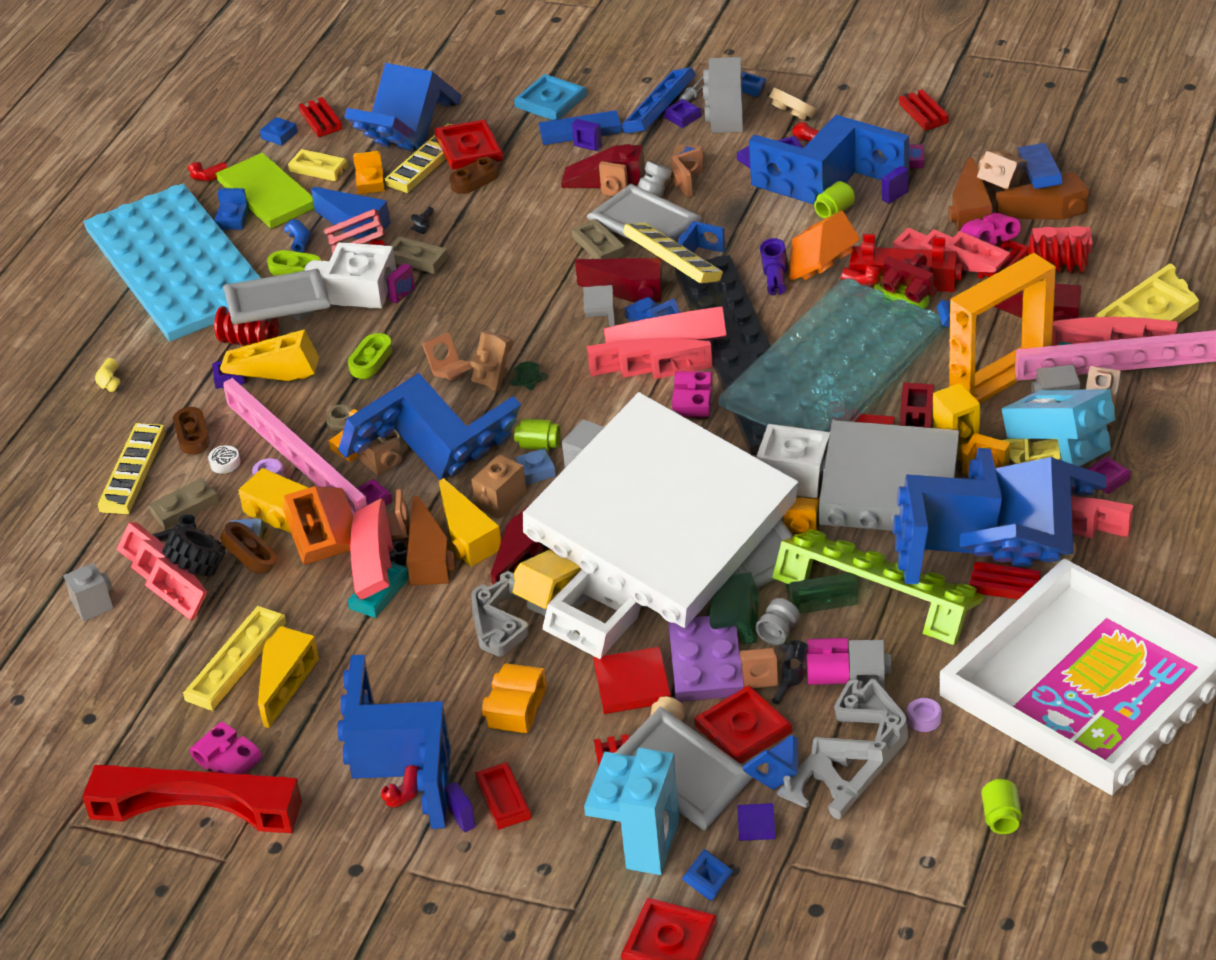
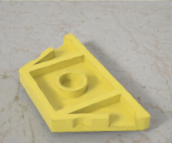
[1095,263,1199,324]

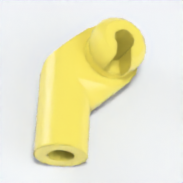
[95,358,121,392]

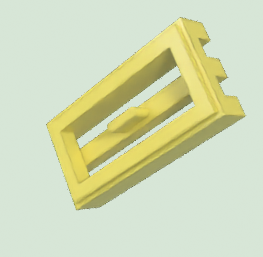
[288,149,349,181]

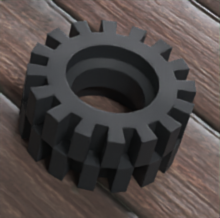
[162,524,226,577]

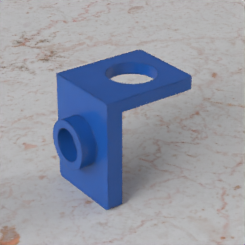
[678,221,725,253]
[743,735,798,790]

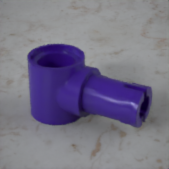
[760,238,788,295]

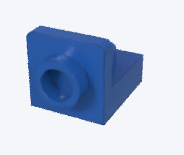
[214,188,249,230]

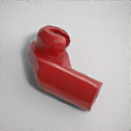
[792,122,819,142]
[187,161,228,182]
[840,265,881,287]
[381,765,421,808]

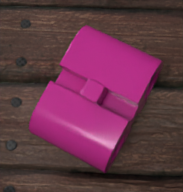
[961,213,1021,245]
[672,371,713,418]
[807,638,849,685]
[189,722,262,774]

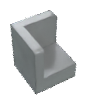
[583,285,615,327]

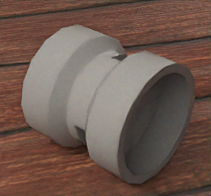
[638,160,673,196]
[756,598,800,645]

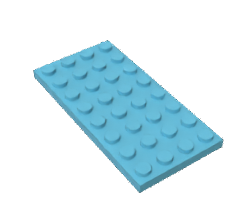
[84,183,261,342]

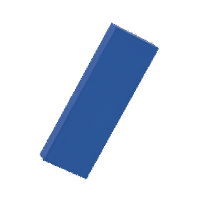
[538,110,622,145]

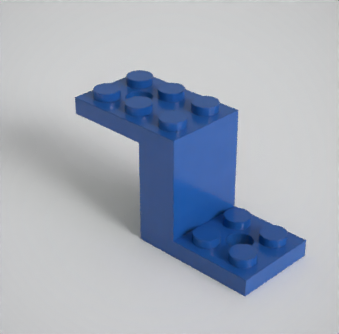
[344,63,462,152]
[749,115,909,205]
[338,373,521,480]
[892,448,1002,584]
[959,457,1106,567]
[338,654,451,829]

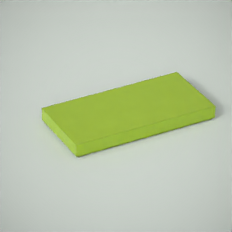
[216,153,315,229]

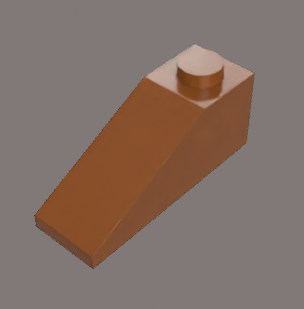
[948,158,992,232]
[996,172,1089,220]
[407,496,456,586]

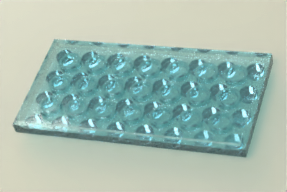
[719,279,945,432]

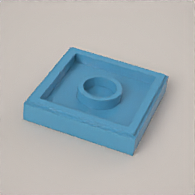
[514,74,587,120]

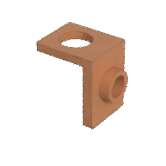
[671,148,704,198]
[599,161,628,196]
[422,333,473,381]
[387,489,410,540]
[740,648,778,688]

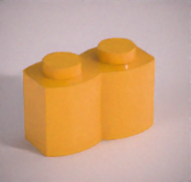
[482,663,547,733]

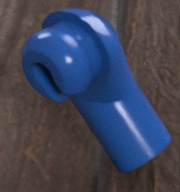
[284,219,311,253]

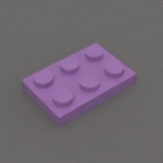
[668,614,744,702]

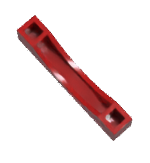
[82,765,302,834]

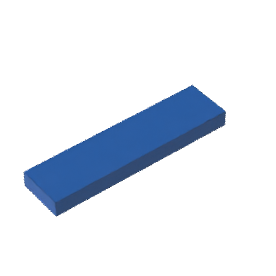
[621,68,696,133]
[1018,143,1062,189]

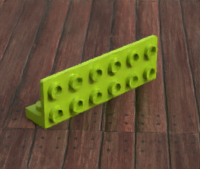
[772,529,985,645]

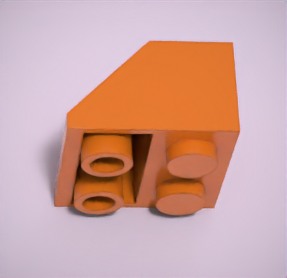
[788,210,860,281]
[282,486,353,565]

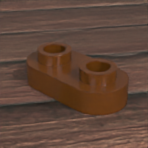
[449,157,499,194]
[173,407,210,455]
[220,522,277,574]

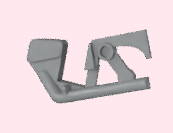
[471,571,592,657]
[777,679,909,819]

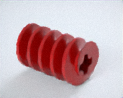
[1029,234,1089,274]
[214,306,279,346]

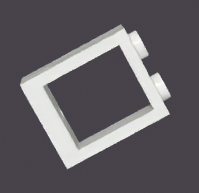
[542,570,641,659]

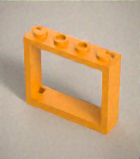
[949,253,1056,403]

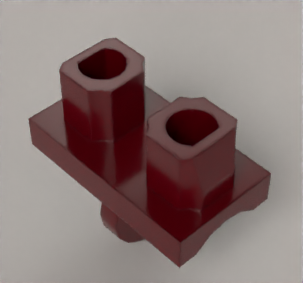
[881,253,938,304]

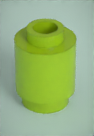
[814,181,855,219]
[514,418,561,451]
[981,779,1022,835]

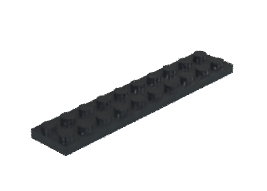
[675,255,808,456]

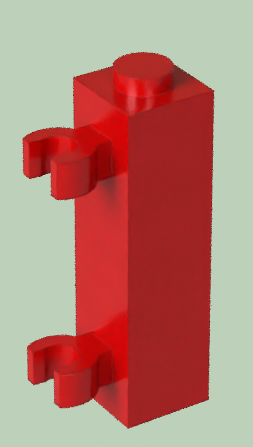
[849,234,962,292]

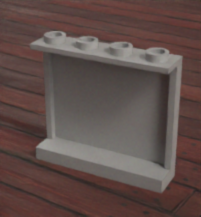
[819,420,959,531]

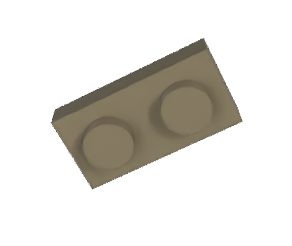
[572,219,626,259]
[390,236,448,274]
[148,477,219,529]

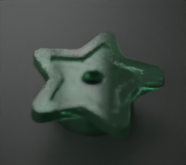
[510,361,548,390]

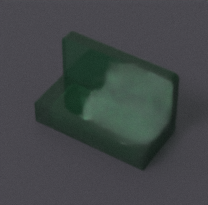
[709,572,760,644]
[786,573,858,614]

